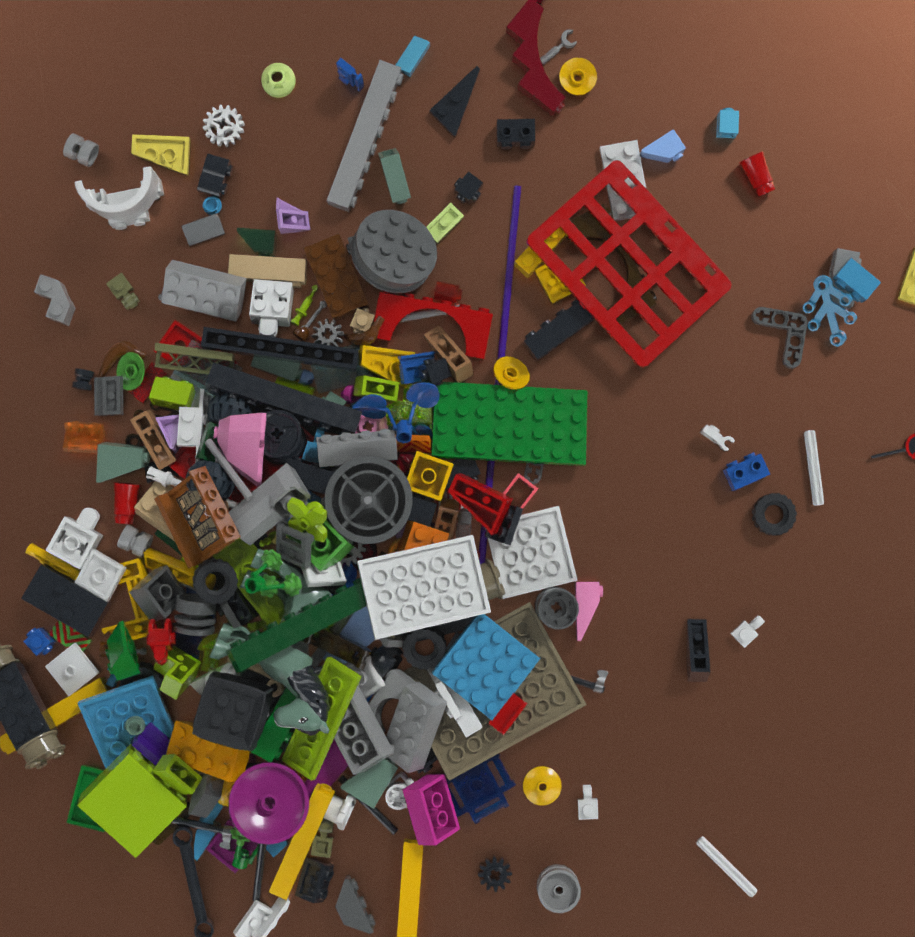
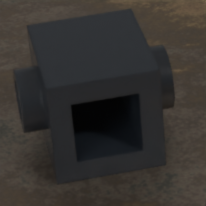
[454,171,483,205]
[418,357,452,386]

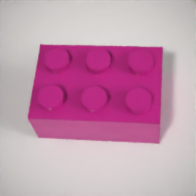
[402,774,460,845]

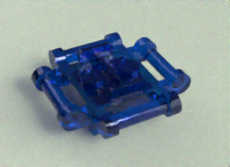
[446,753,516,824]

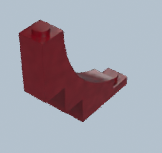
[506,0,566,117]

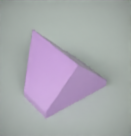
[276,198,310,234]
[156,415,181,454]

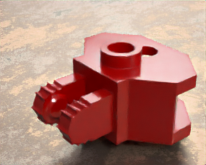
[146,618,176,666]

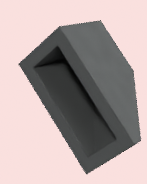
[188,774,224,818]

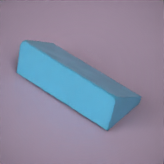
[396,36,430,77]

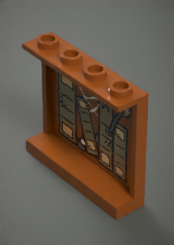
[154,466,241,569]

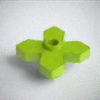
[287,497,327,543]

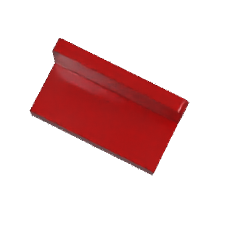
[489,693,528,735]

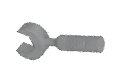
[540,29,577,65]

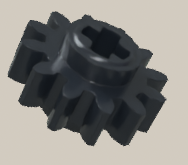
[478,855,512,892]

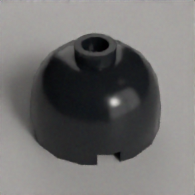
[370,645,404,681]

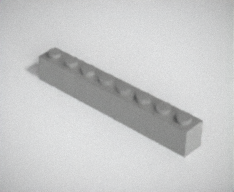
[327,60,404,212]

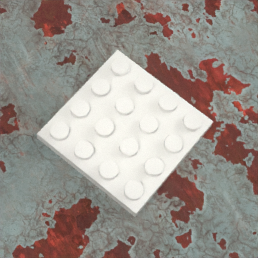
[485,506,578,599]

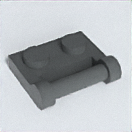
[276,522,314,569]

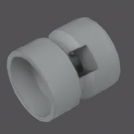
[63,133,99,167]
[117,524,153,558]

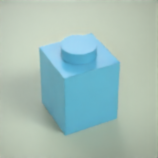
[716,108,739,138]

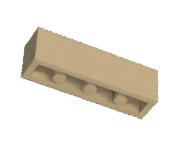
[228,254,308,288]

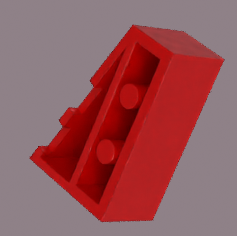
[448,473,513,535]

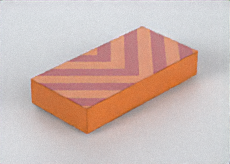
[395,435,432,453]

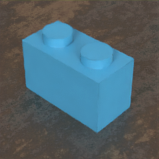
[832,258,881,303]

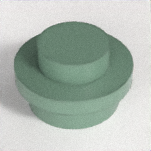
[125,716,145,735]

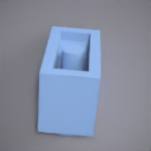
[640,129,686,163]

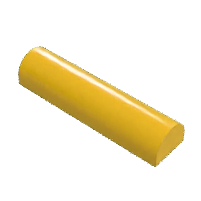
[144,548,216,590]

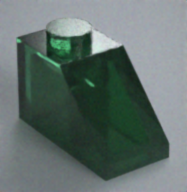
[237,228,277,257]

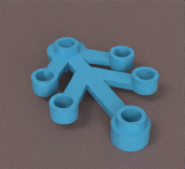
[803,275,857,347]

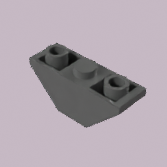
[335,875,376,934]

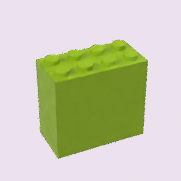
[77,744,187,858]

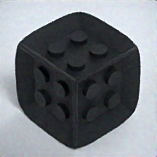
[192,671,274,751]

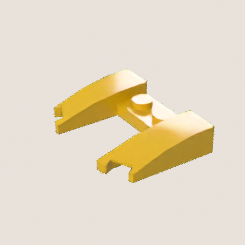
[102,558,163,640]

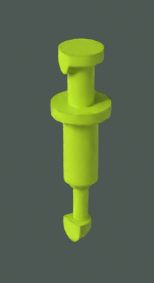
[290,285,318,326]
[259,531,276,547]

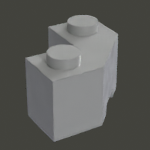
[34,274,76,326]

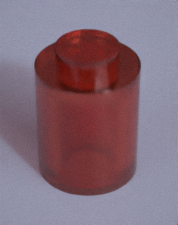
[434,281,463,304]

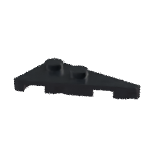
[429,66,480,138]

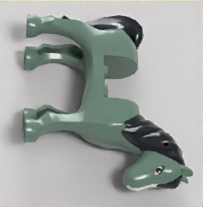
[210,549,344,736]

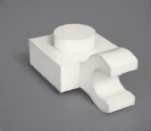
[700,425,735,451]
[730,615,765,648]
[578,785,598,820]

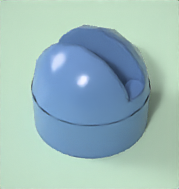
[299,369,314,385]

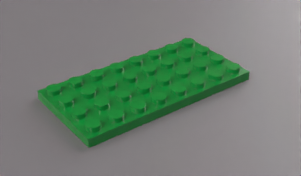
[432,382,588,466]

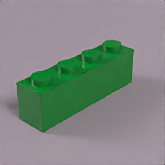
[250,687,296,763]

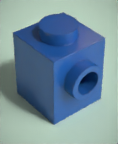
[23,627,57,656]

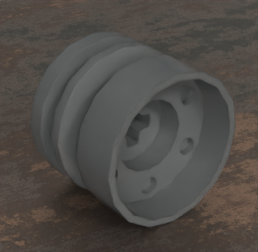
[535,586,579,629]
[173,593,217,636]

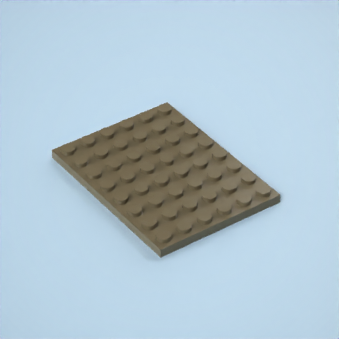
[403,602,587,781]

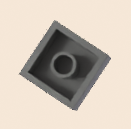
[129,565,187,622]

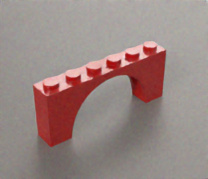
[374,291,493,359]

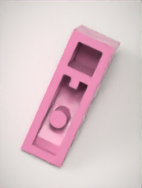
[575,582,603,641]

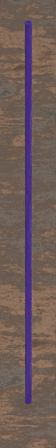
[479,186,521,564]

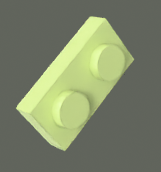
[426,203,464,244]

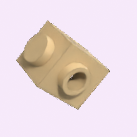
[350,308,375,334]

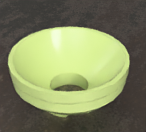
[261,63,296,98]

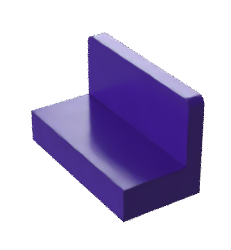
[132,722,170,766]

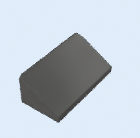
[181,213,225,246]

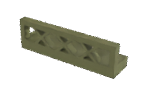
[154,343,235,375]

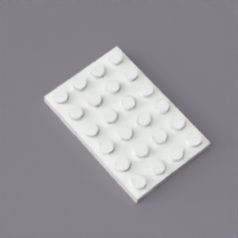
[357,535,491,640]

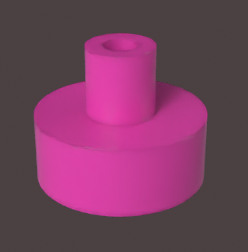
[341,385,361,404]

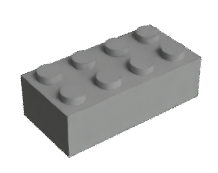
[162,260,247,321]
[386,682,447,773]
[334,686,394,775]

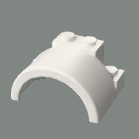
[74,167,164,230]

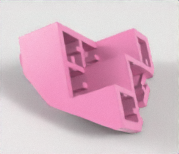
[214,413,267,487]

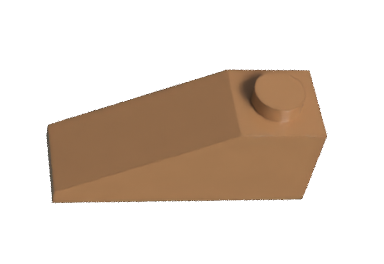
[424,325,473,383]
[130,409,177,470]
[434,497,460,541]

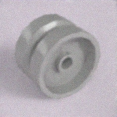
[537,864,581,913]

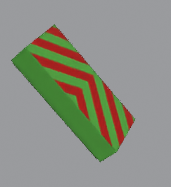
[49,620,92,652]

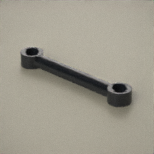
[173,825,214,937]

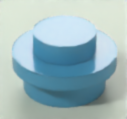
[203,196,222,215]

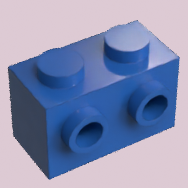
[723,452,770,491]

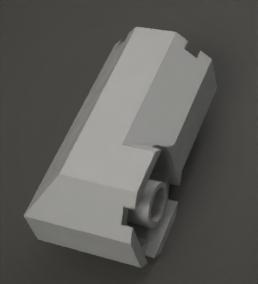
[229,463,310,545]

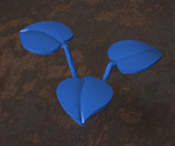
[352,382,439,454]

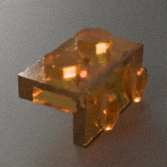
[63,421,106,454]

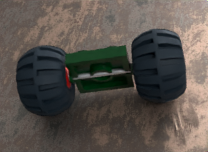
[186,393,256,501]

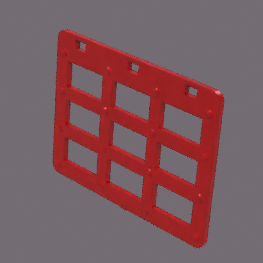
[527,160,732,367]

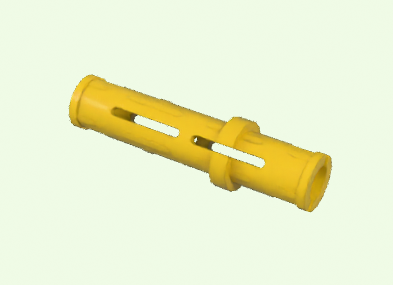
[25,543,81,581]

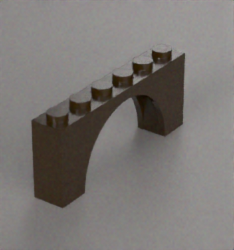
[566,204,657,325]

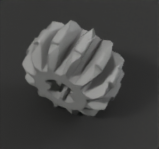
[311,319,344,347]

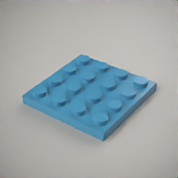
[431,614,540,720]
[78,676,174,769]

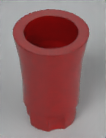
[739,151,775,197]
[113,482,141,524]

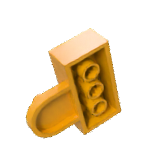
[166,720,250,782]

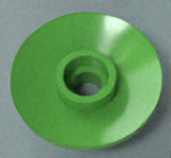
[117,352,145,391]

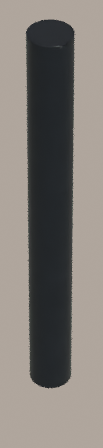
[338,775,398,835]
[252,844,266,901]

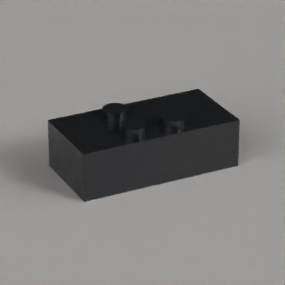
[21,565,113,637]

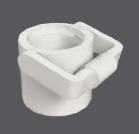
[385,772,414,810]
[324,794,356,830]

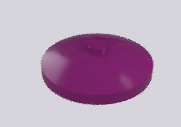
[228,763,309,845]

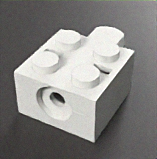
[249,279,294,337]
[45,508,103,569]

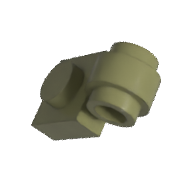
[106,273,140,310]
[311,818,334,858]

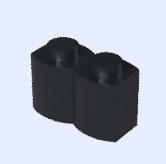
[197,154,233,199]

